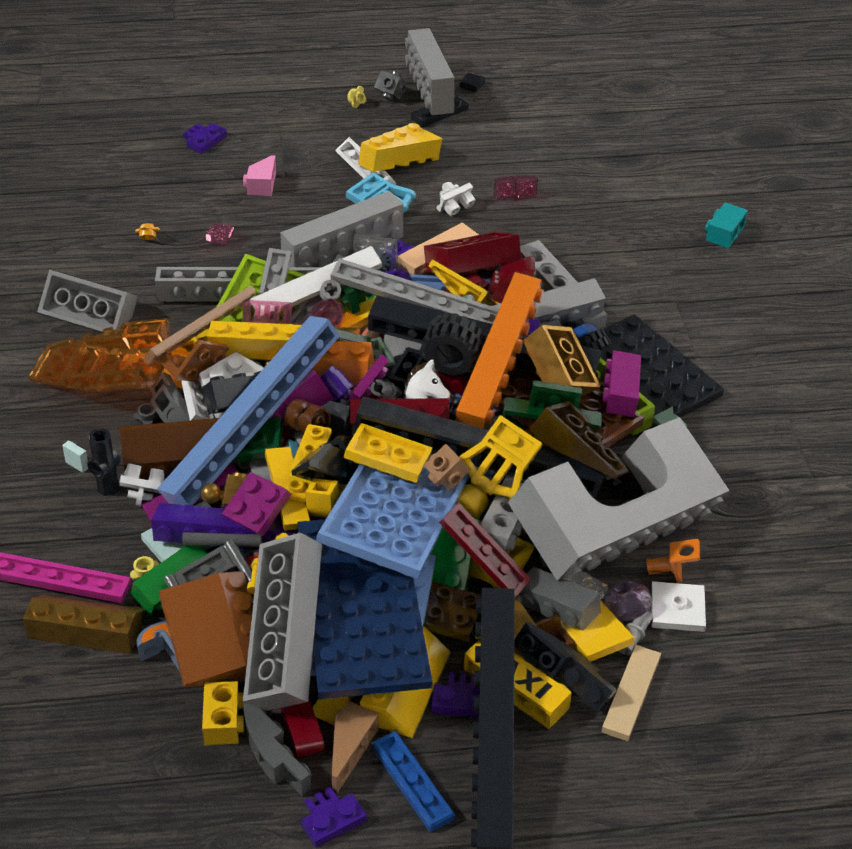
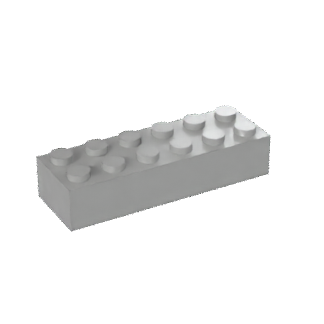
[405,28,454,115]
[280,191,404,267]
[243,533,322,711]

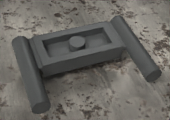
[164,540,252,588]

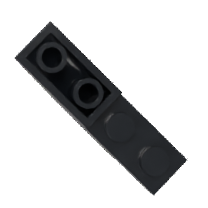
[514,622,617,713]

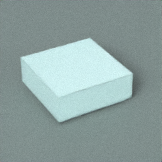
[62,440,88,473]

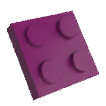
[348,354,389,401]
[222,472,292,537]

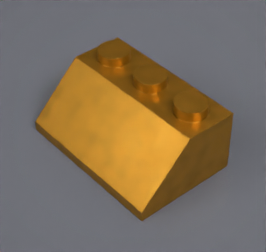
[523,325,601,396]

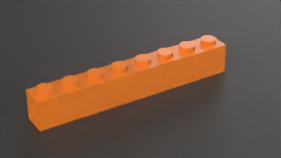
[456,272,544,429]

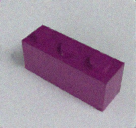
[602,350,641,417]

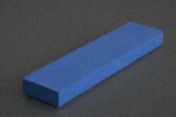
[573,324,596,339]
[371,730,455,833]

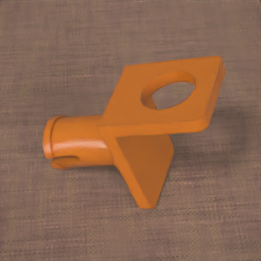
[646,539,700,583]

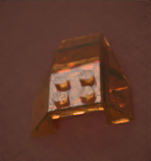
[28,318,172,392]

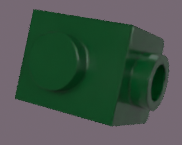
[340,284,366,314]

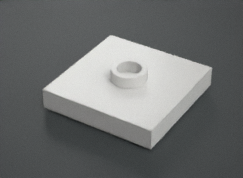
[651,581,706,632]

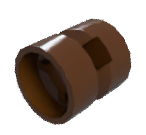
[284,398,331,434]

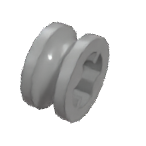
[320,280,341,302]

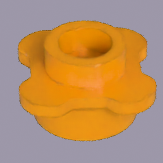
[135,223,160,240]

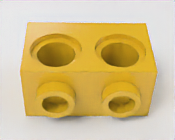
[202,681,244,745]

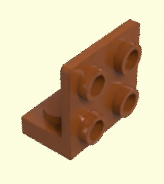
[159,340,230,382]

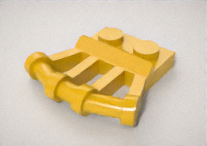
[459,415,543,500]

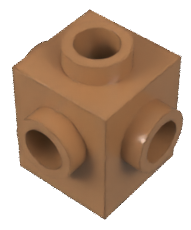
[424,444,471,491]

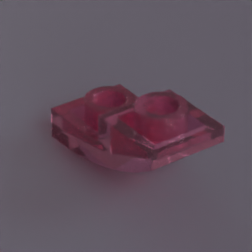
[494,175,538,200]

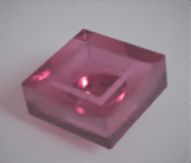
[205,222,234,245]

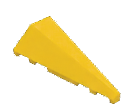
[428,259,501,306]

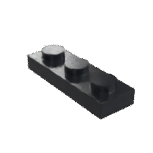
[411,95,469,127]

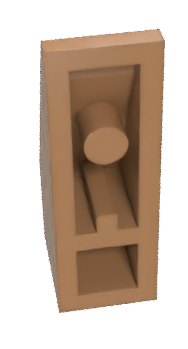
[332,701,379,794]

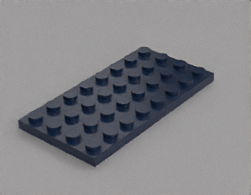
[297,519,433,699]

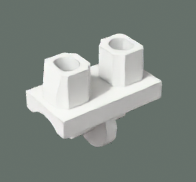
[436,182,475,216]
[119,464,164,507]

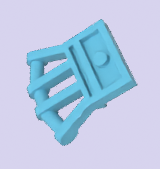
[346,172,416,213]

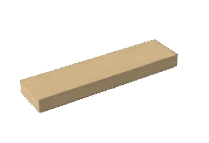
[602,645,661,741]

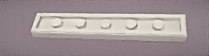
[250,246,382,320]

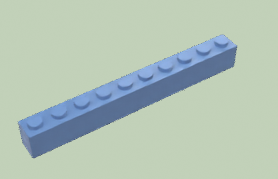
[157,316,340,506]

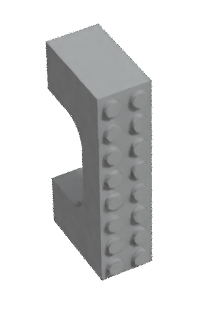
[508,417,729,581]

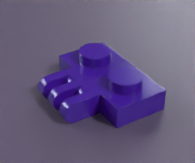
[183,123,227,154]
[432,672,480,717]
[301,787,367,848]

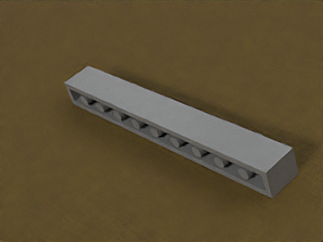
[384,278,606,363]

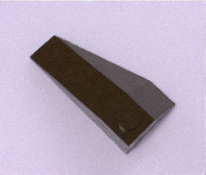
[530,401,629,479]

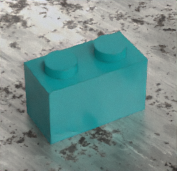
[705,202,748,248]

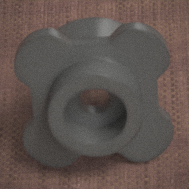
[133,403,160,425]

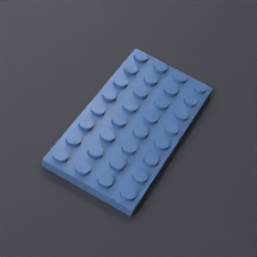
[316,454,469,579]

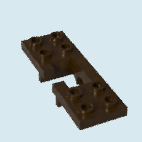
[424,582,482,642]

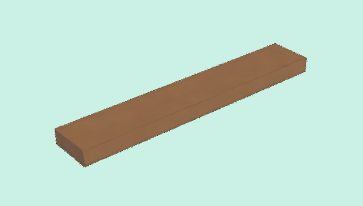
[144,285,256,365]

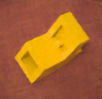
[305,478,347,518]

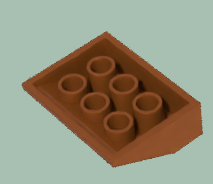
[159,572,253,687]

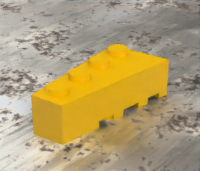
[358,123,442,172]

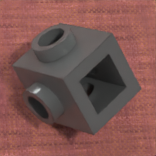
[374,70,407,100]

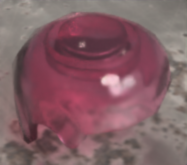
[310,298,345,329]

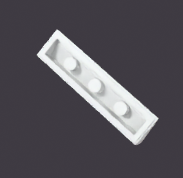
[335,137,396,185]

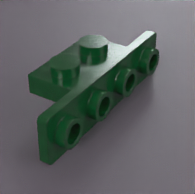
[503,380,602,430]

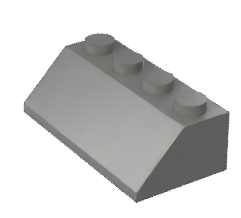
[37,270,138,336]

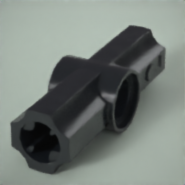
[87,428,121,496]

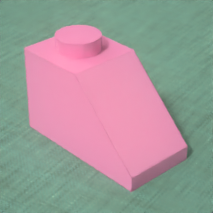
[243,156,276,196]

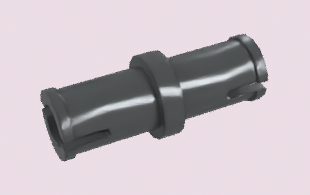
[371,380,402,399]

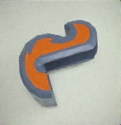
[136,621,180,672]

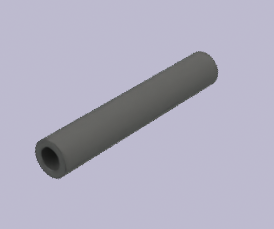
[182,532,262,548]

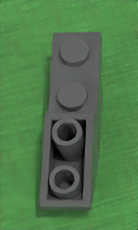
[150,372,190,423]
[243,702,312,797]

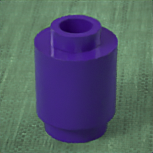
[320,366,354,402]

